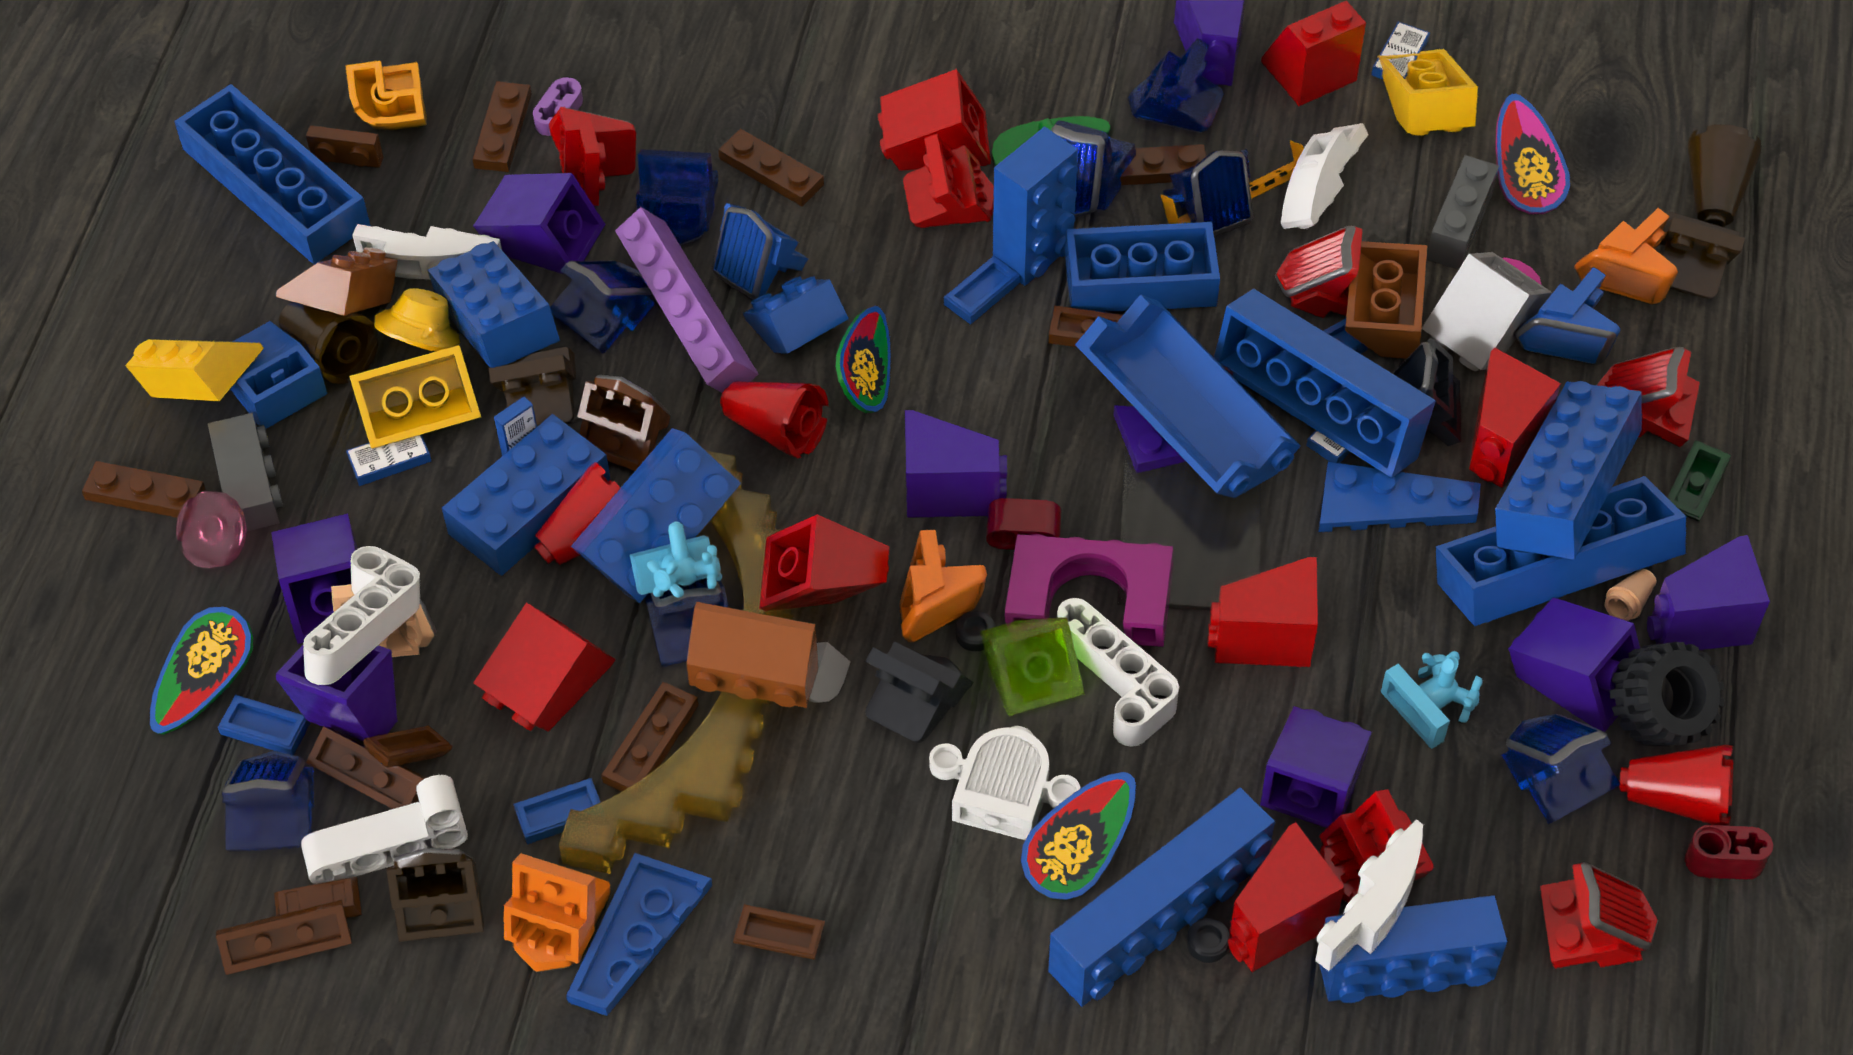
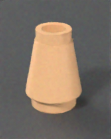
[1605,569,1657,621]

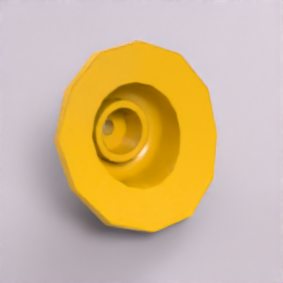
[374,289,460,351]

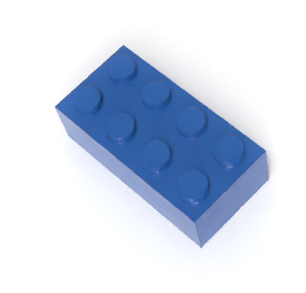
[993,126,1078,286]
[1065,222,1220,312]
[427,241,560,368]
[442,414,611,576]
[571,428,741,603]
[1319,895,1507,1003]

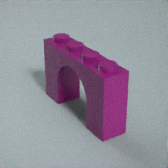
[1005,534,1174,647]

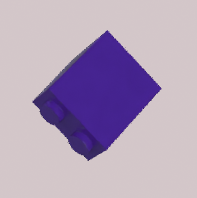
[1174,0,1245,86]
[473,173,605,276]
[905,410,1007,518]
[271,513,357,644]
[1647,535,1770,650]
[1508,597,1640,732]
[276,645,398,742]
[1260,706,1372,828]

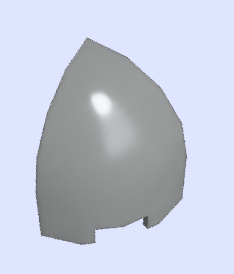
[809,642,850,703]

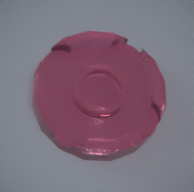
[176,491,247,569]

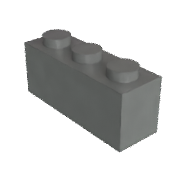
[1426,155,1499,270]
[207,412,283,535]

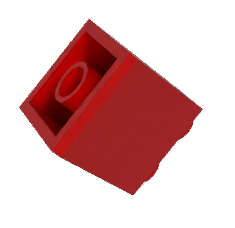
[1261,0,1366,106]
[878,69,991,171]
[1469,347,1561,488]
[759,514,890,611]
[1207,557,1318,667]
[473,602,616,732]
[1228,822,1344,972]

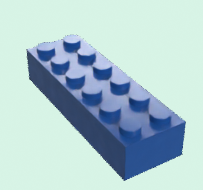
[174,84,371,265]
[1214,288,1436,478]
[1495,381,1642,560]
[1436,476,1686,626]
[1048,787,1275,1007]

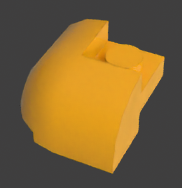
[346,61,426,130]

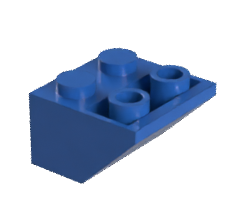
[742,276,849,354]

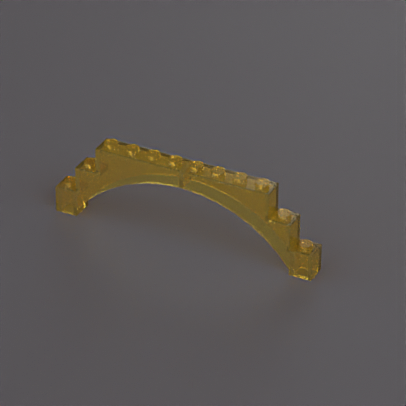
[559,451,793,874]

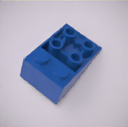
[230,321,327,429]

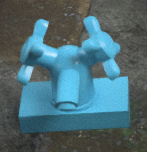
[630,522,722,598]
[1381,651,1483,749]

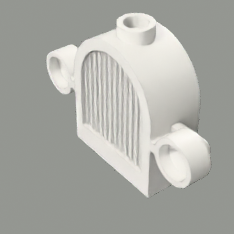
[929,726,1081,840]

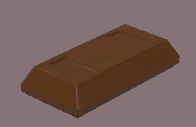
[364,726,453,768]
[274,877,362,918]
[733,904,825,960]

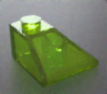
[980,617,1085,716]

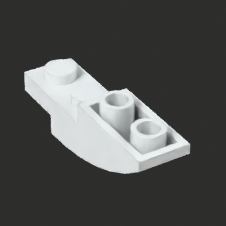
[1281,123,1368,229]
[352,224,502,279]
[1316,819,1423,971]

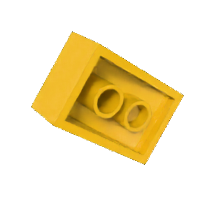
[1378,49,1478,135]

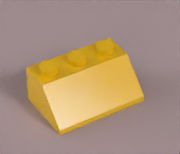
[125,340,264,401]
[349,345,481,449]

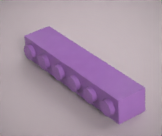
[615,207,758,393]

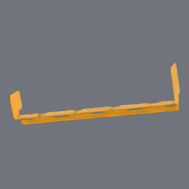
[1161,141,1304,224]

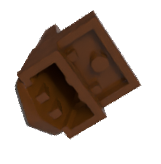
[577,375,670,471]

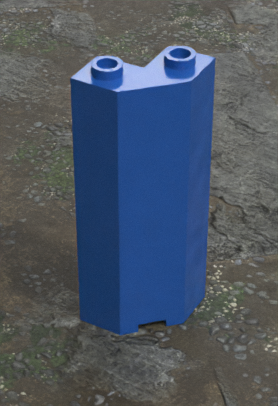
[1075,294,1301,498]

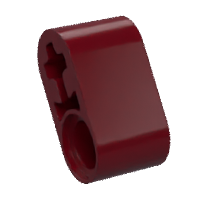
[986,498,1062,550]
[1685,825,1773,880]

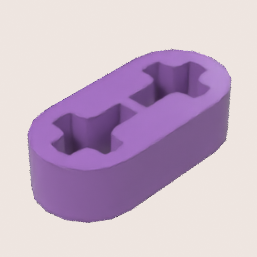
[533,77,583,136]

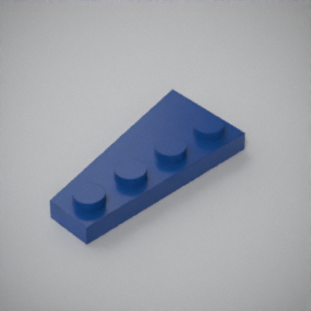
[1318,462,1481,532]
[566,853,712,1016]

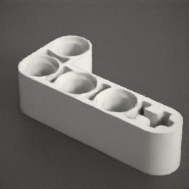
[303,546,420,685]
[1056,598,1179,747]
[301,775,468,884]

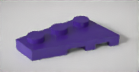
[1113,405,1186,473]

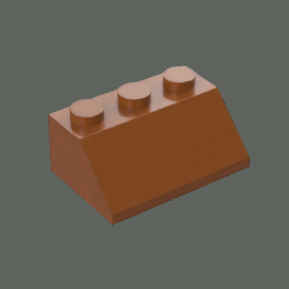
[1345,241,1427,359]
[276,247,398,316]
[686,602,819,708]

